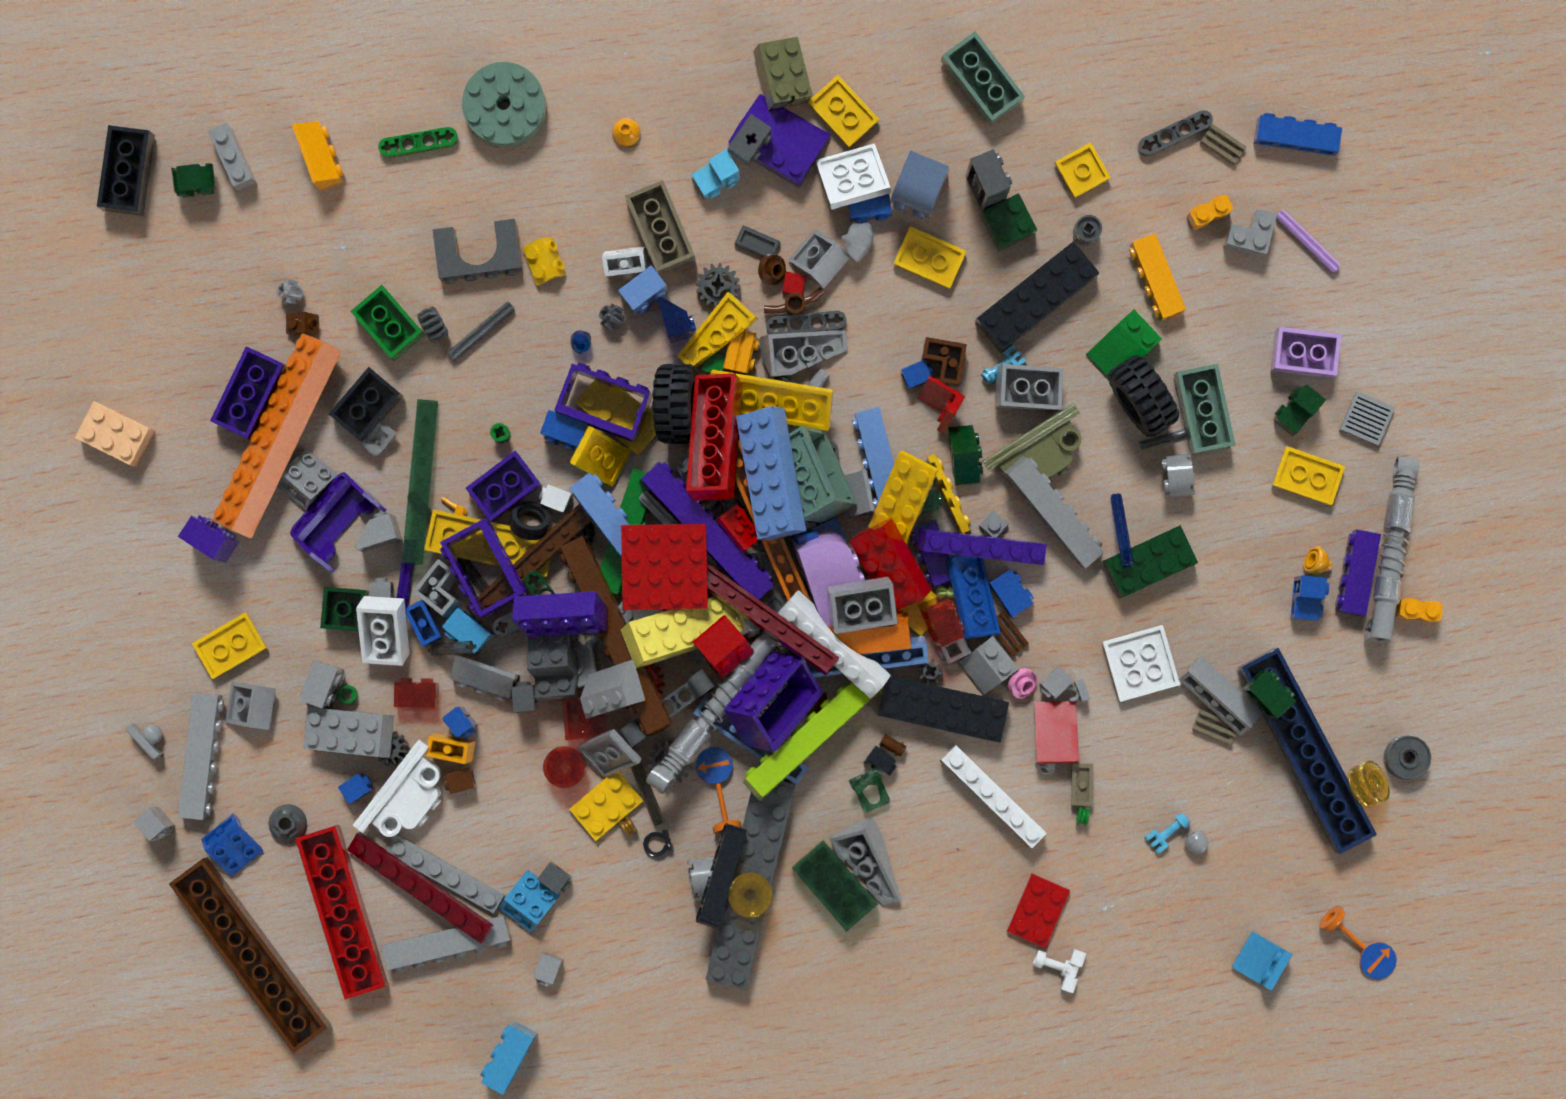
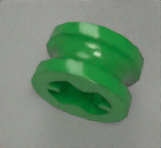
[338,685,358,704]
[1076,806,1089,826]

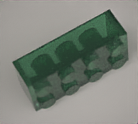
[791,839,878,932]

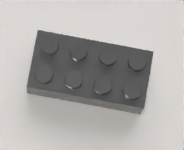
[965,149,1012,212]

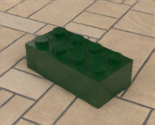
[1102,525,1198,599]

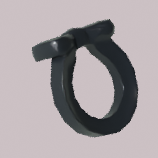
[643,829,674,857]

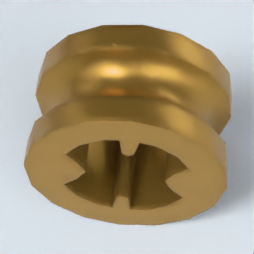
[619,816,638,837]

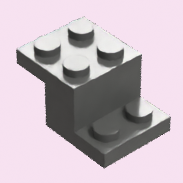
[527,634,578,701]

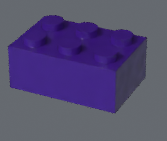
[466,450,542,522]
[177,515,239,563]

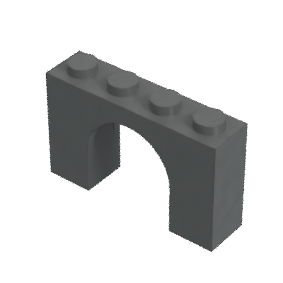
[432,219,523,284]

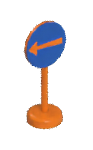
[696,747,742,834]
[1319,905,1397,979]

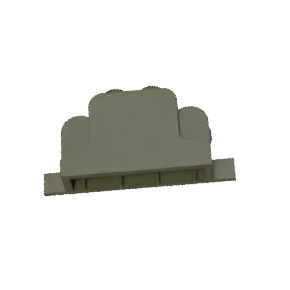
[982,403,1082,484]

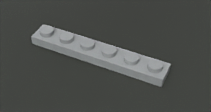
[386,834,505,914]

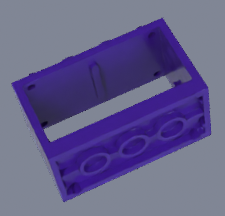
[554,362,653,443]
[440,518,529,618]
[724,651,823,752]

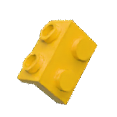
[522,237,566,286]

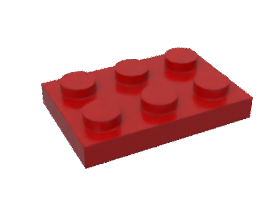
[1007,873,1070,948]

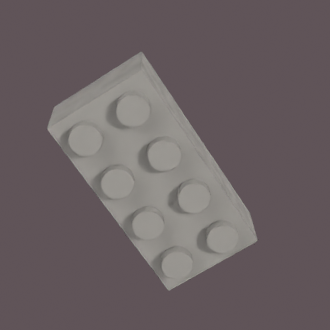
[303,707,394,757]

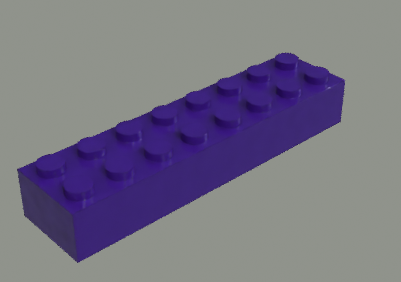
[639,462,774,600]

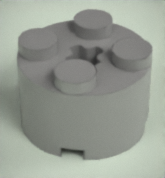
[1162,453,1195,497]
[687,856,713,902]

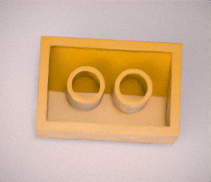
[292,121,344,191]

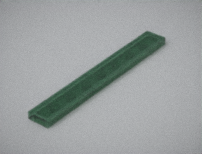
[402,399,438,565]

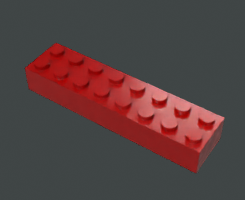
[295,825,388,1000]

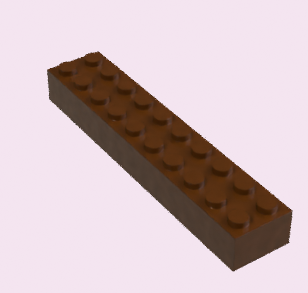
[169,857,331,1053]

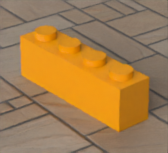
[1129,233,1186,321]

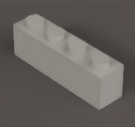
[1178,656,1263,736]

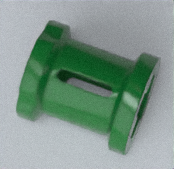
[490,423,511,443]

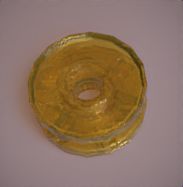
[1348,760,1390,808]
[728,872,772,918]

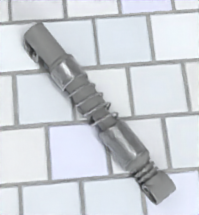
[1364,456,1419,644]
[646,632,780,794]

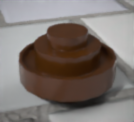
[758,254,786,285]

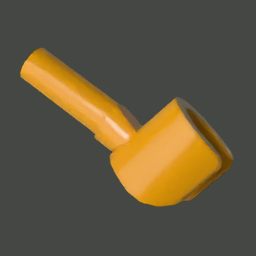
[441,496,467,516]

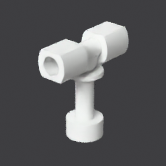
[1033,949,1086,993]

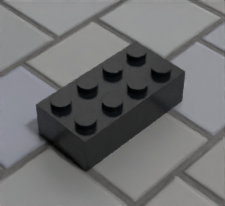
[97,125,155,216]

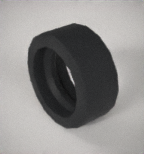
[509,501,551,540]

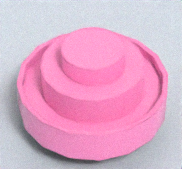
[1008,668,1037,698]

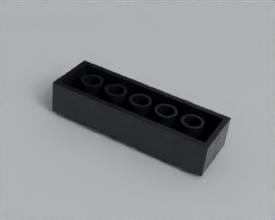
[975,241,1099,353]
[877,676,1009,743]

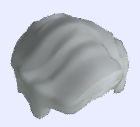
[842,223,874,263]

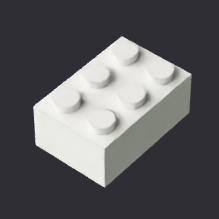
[356,596,410,666]

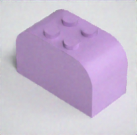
[792,530,865,626]

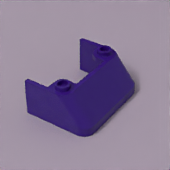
[290,472,387,573]

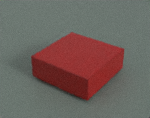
[782,271,806,295]

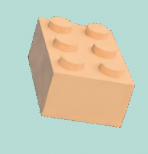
[75,401,155,467]

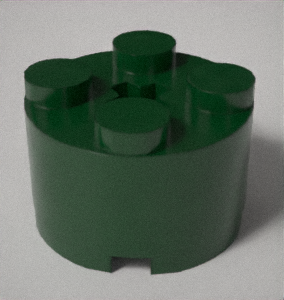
[171,163,216,198]

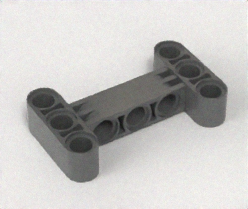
[619,669,716,748]

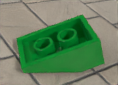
[1086,309,1162,377]

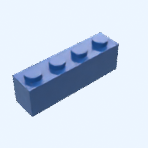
[1253,113,1342,156]

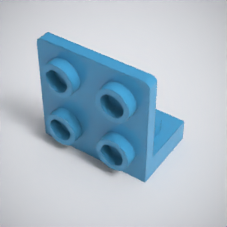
[498,870,560,934]
[1232,931,1293,991]

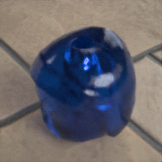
[570,330,591,354]

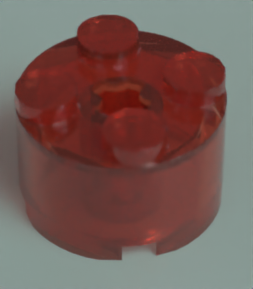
[543,746,587,788]

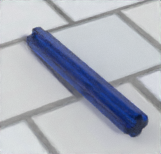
[1110,493,1133,568]

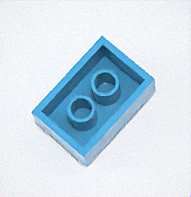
[480,1021,537,1095]

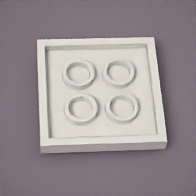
[815,144,892,209]
[1102,625,1180,702]

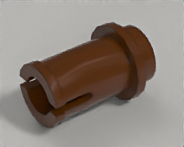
[879,734,907,757]

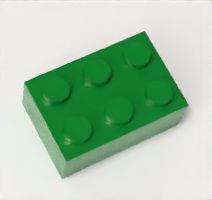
[350,285,425,361]

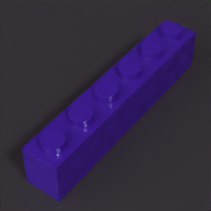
[918,528,1047,565]

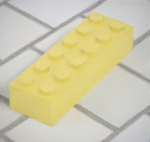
[621,596,744,668]

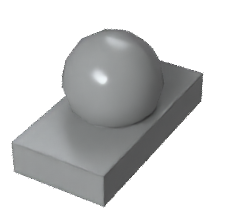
[126,724,164,759]

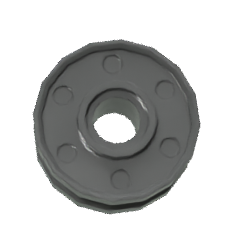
[1383,736,1432,780]

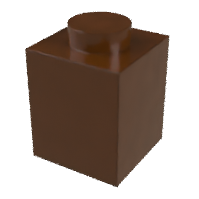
[443,767,477,794]

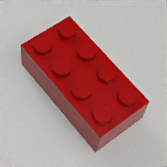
[849,518,931,611]

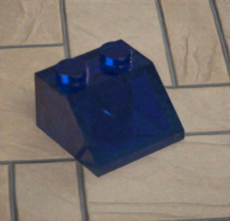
[657,297,696,343]

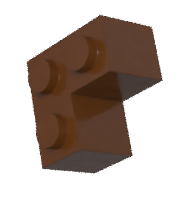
[921,337,967,388]

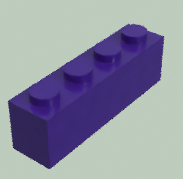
[1336,529,1381,617]

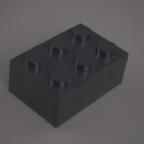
[329,367,404,442]

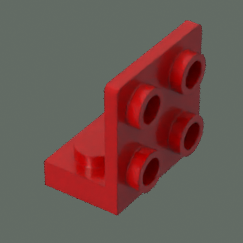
[918,376,965,434]
[716,504,759,553]

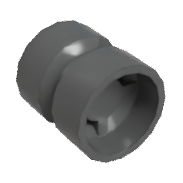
[1073,215,1102,246]

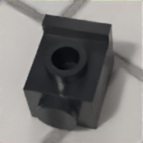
[864,745,897,776]

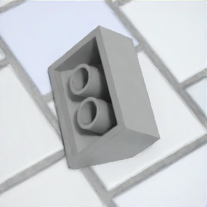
[450,655,520,701]
[580,660,645,719]

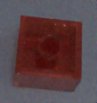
[918,595,965,647]
[562,697,608,740]

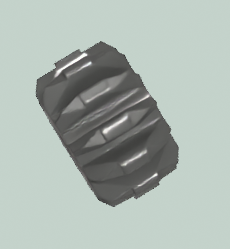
[417,306,448,342]
[377,731,409,766]

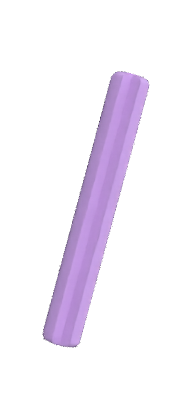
[1276,210,1341,273]

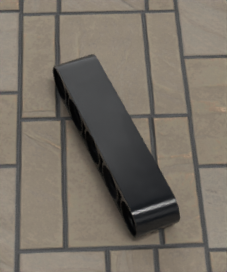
[696,823,747,929]

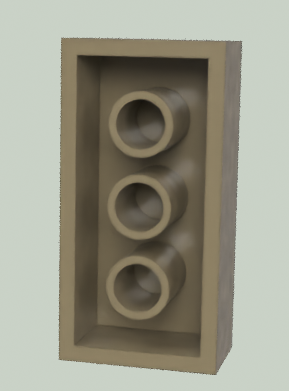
[625,180,696,275]

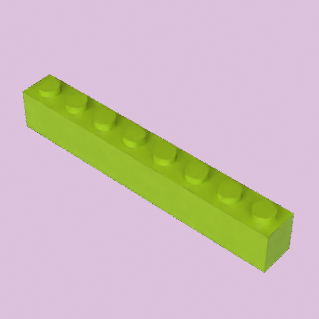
[743,682,883,801]

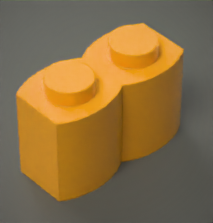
[1187,195,1233,230]
[1395,598,1443,622]

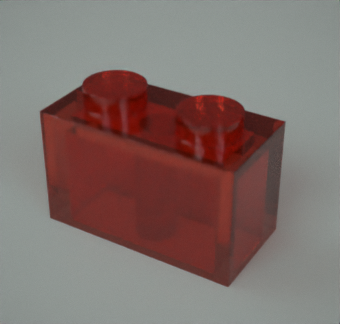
[394,678,439,708]

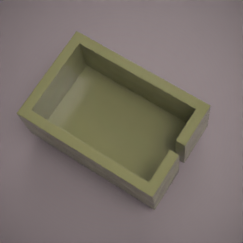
[753,37,813,110]

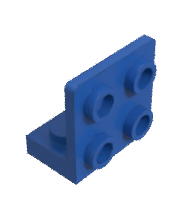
[201,813,263,876]

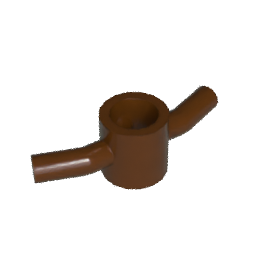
[764,287,825,315]

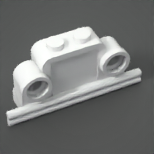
[353,739,441,837]

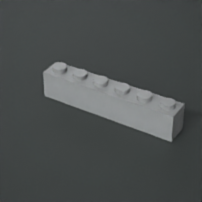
[1004,456,1104,569]
[178,692,224,820]
[381,915,511,973]

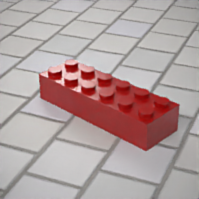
[686,373,742,501]

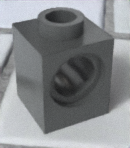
[537,861,571,894]

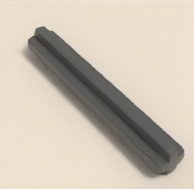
[447,302,515,361]

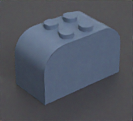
[891,150,949,220]

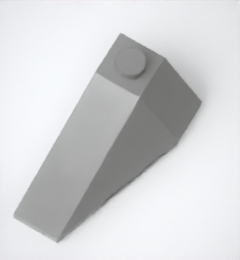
[760,330,847,377]
[830,817,901,905]

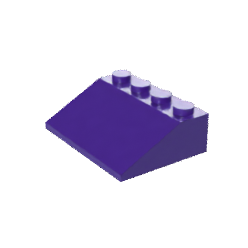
[728,94,831,188]

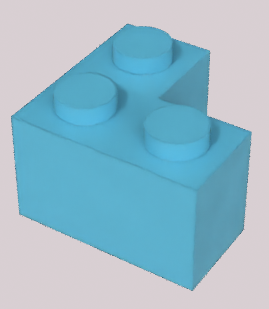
[691,149,740,199]

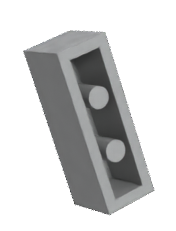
[208,123,257,191]

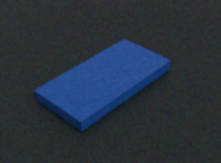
[946,556,1001,639]

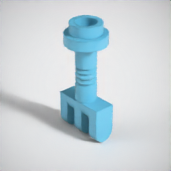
[981,344,1027,384]
[1144,813,1191,854]

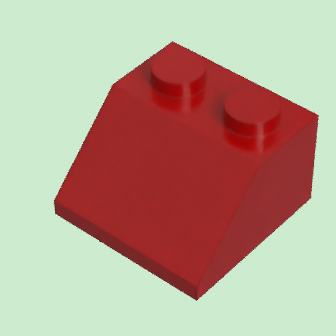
[693,615,754,679]

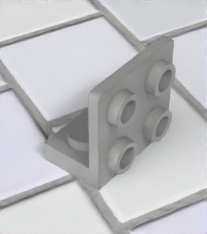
[277,449,337,511]

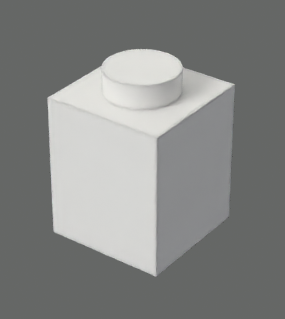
[539,484,573,514]

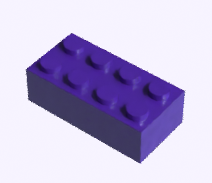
[210,346,286,440]
[512,591,608,638]

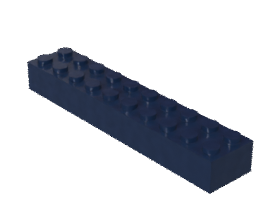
[1238,648,1377,854]

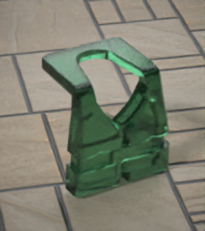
[849,767,890,813]

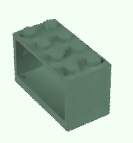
[789,426,857,523]

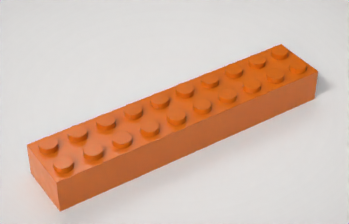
[212,333,342,539]

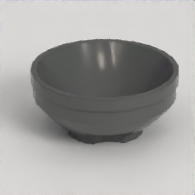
[268,804,307,842]

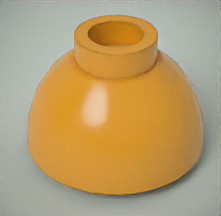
[612,118,641,147]
[1304,546,1332,575]

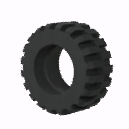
[1108,355,1180,437]
[652,364,698,444]

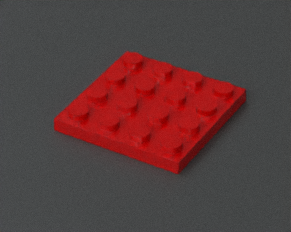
[621,524,708,610]

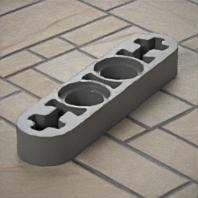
[1138,110,1213,157]
[766,311,846,335]

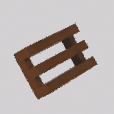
[996,611,1029,657]

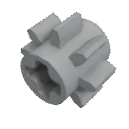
[277,279,303,305]

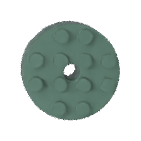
[462,62,546,148]

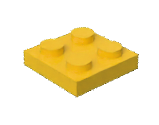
[1054,142,1111,199]

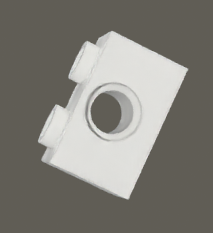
[602,246,648,277]

